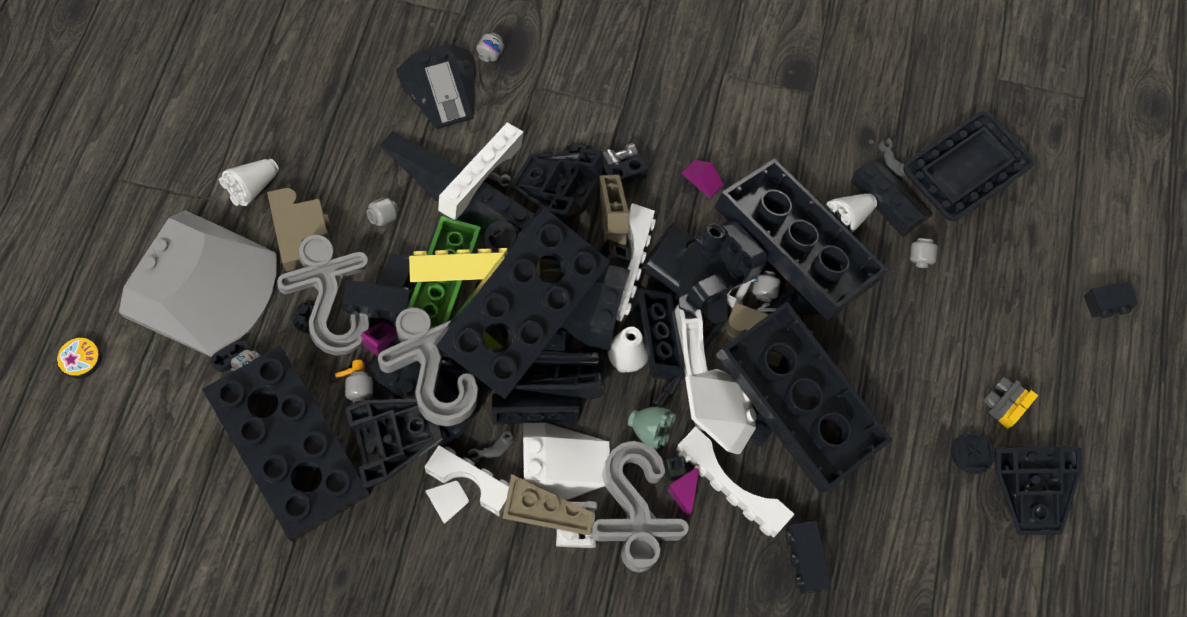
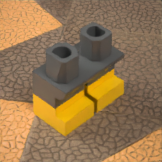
[983,377,1038,429]

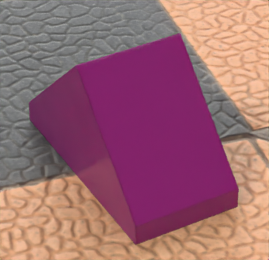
[682,160,724,198]
[360,321,397,356]
[668,469,699,516]

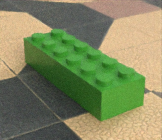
[408,216,481,329]

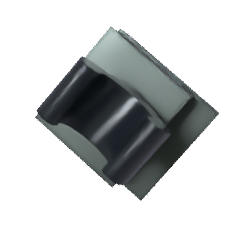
[663,456,686,482]

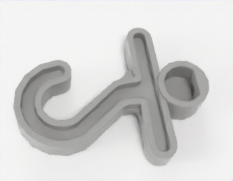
[277,235,369,356]
[378,307,478,426]
[590,441,689,572]

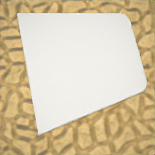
[426,481,469,524]

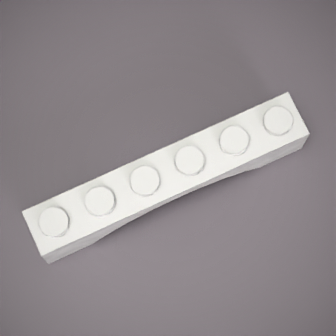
[438,123,523,220]
[616,203,656,321]
[675,304,708,431]
[676,427,794,538]

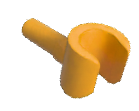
[335,360,365,378]

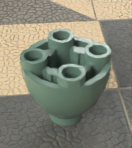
[628,407,676,450]

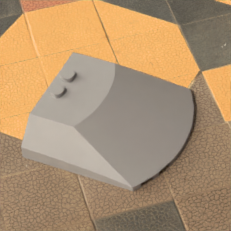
[119,210,277,357]

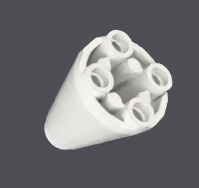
[219,158,279,206]
[825,194,877,233]
[608,327,648,373]

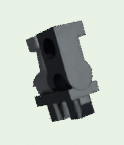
[598,143,648,190]

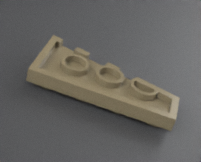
[503,474,594,536]

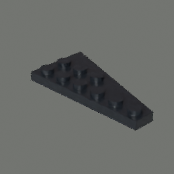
[364,335,472,438]

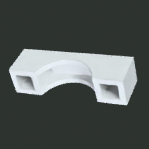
[424,446,509,517]

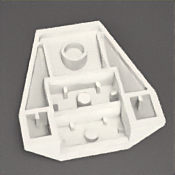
[685,369,756,454]
[523,423,610,500]

